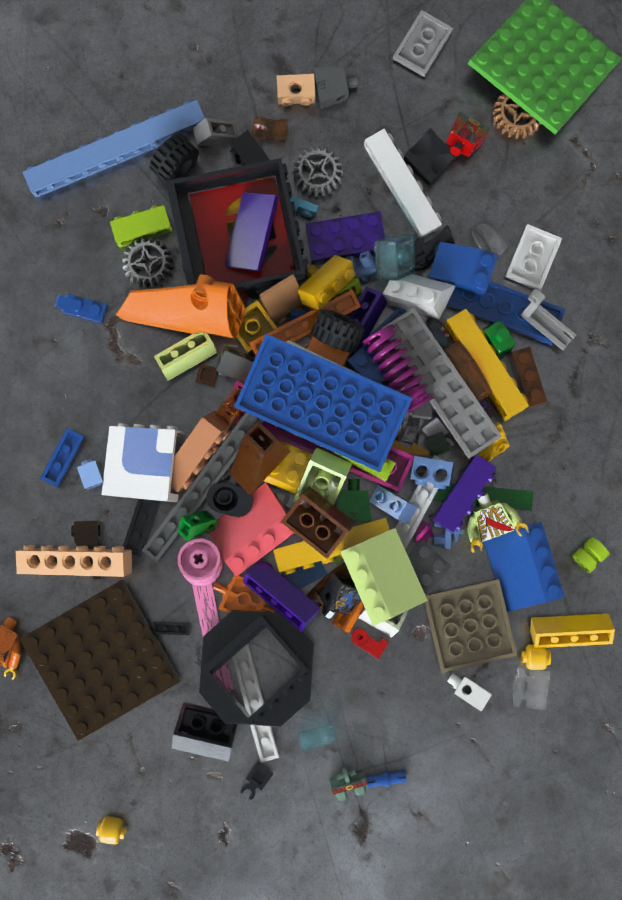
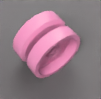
[178,538,223,586]

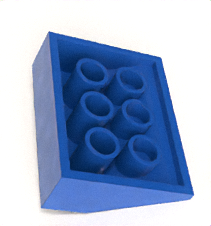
[484,522,565,612]

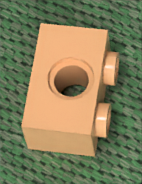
[277,74,315,106]

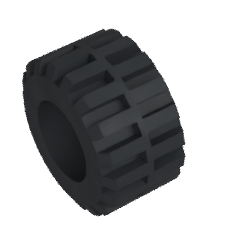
[149,134,199,184]
[311,309,365,352]

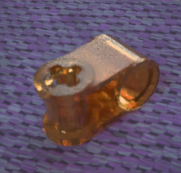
[215,388,242,426]

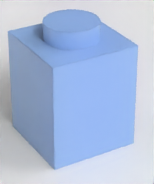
[77,459,104,490]

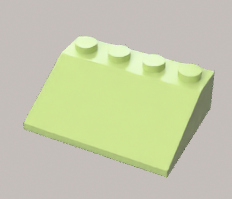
[341,528,428,626]

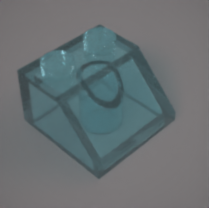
[374,234,416,281]

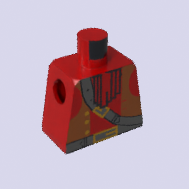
[446,112,490,157]

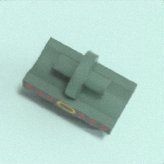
[330,766,367,801]

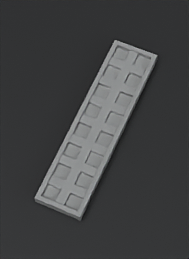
[381,308,502,459]

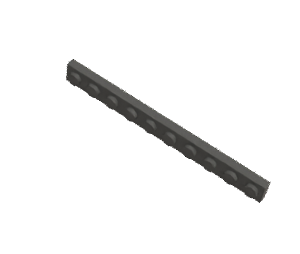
[142,413,264,562]

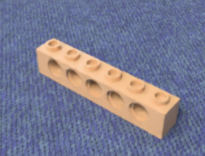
[16,545,132,577]

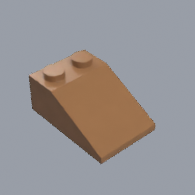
[260,274,306,326]

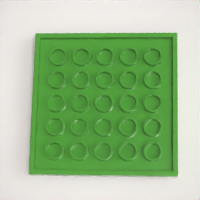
[468,0,622,135]

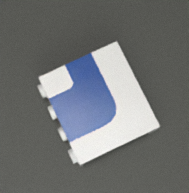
[101,423,185,502]

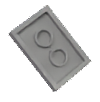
[393,10,453,77]

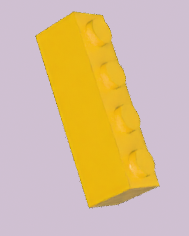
[530,613,615,648]

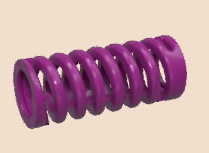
[362,324,435,414]

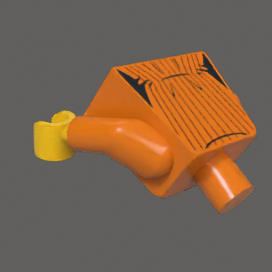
[0,617,21,679]

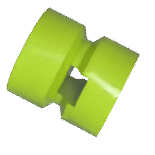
[572,537,610,573]

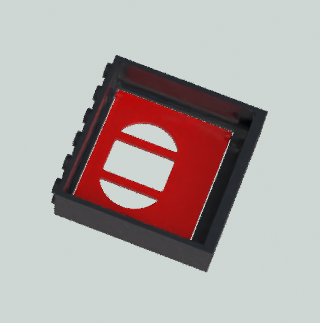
[165,158,308,293]

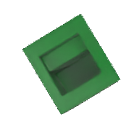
[177,511,218,542]

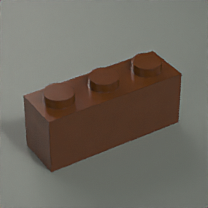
[508,347,547,409]

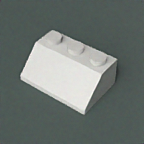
[383,272,455,319]

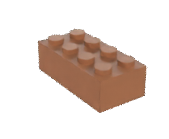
[171,411,232,492]

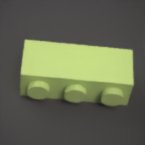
[154,332,217,381]

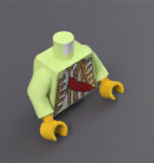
[467,493,529,553]

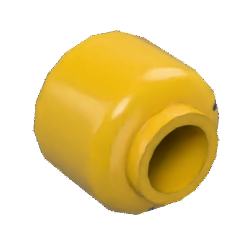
[521,644,551,670]
[96,816,127,845]

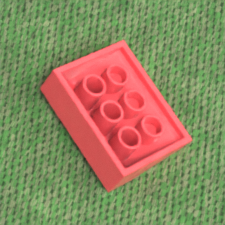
[208,482,294,577]

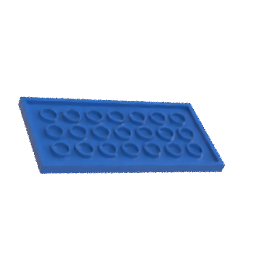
[234,334,413,472]

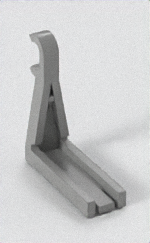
[520,288,576,351]

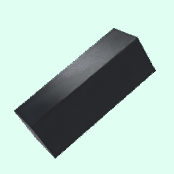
[152,621,191,635]

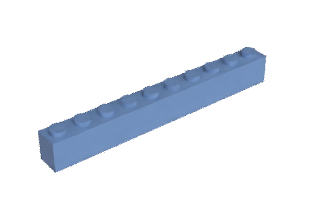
[23,100,205,198]

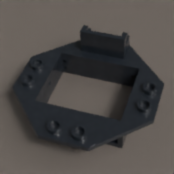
[199,610,314,727]

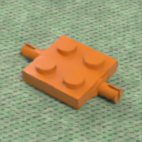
[213,574,275,614]

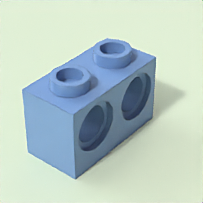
[410,456,455,490]
[369,485,418,524]

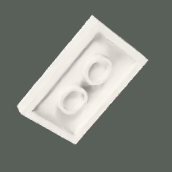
[505,224,562,291]

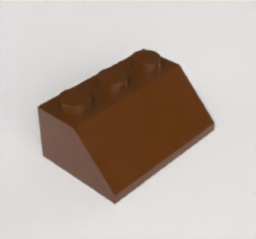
[281,486,356,559]

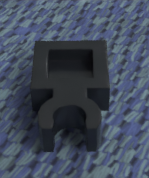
[240,761,273,800]

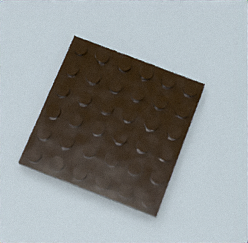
[20,579,181,741]

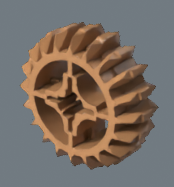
[493,93,541,139]

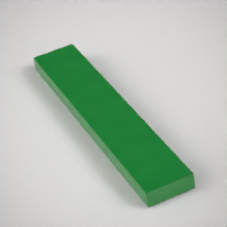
[433,483,533,511]

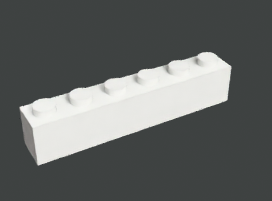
[364,129,442,239]

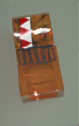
[251,116,288,142]

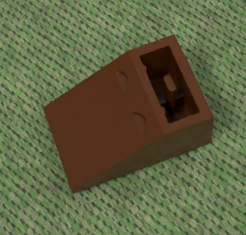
[229,421,291,495]

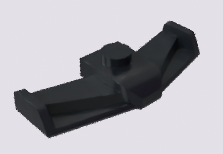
[379,225,455,276]

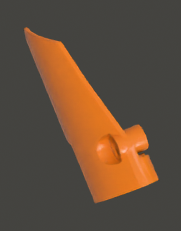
[116,274,245,338]

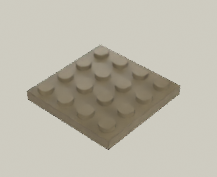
[424,579,517,673]

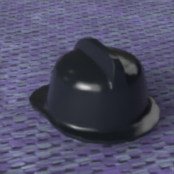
[206,483,253,517]

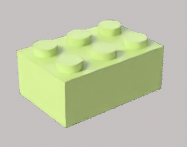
[292,447,352,505]

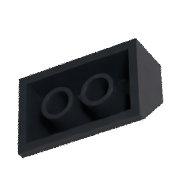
[171,703,238,762]

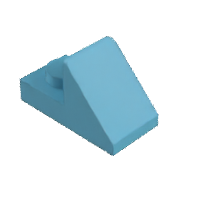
[290,196,318,221]

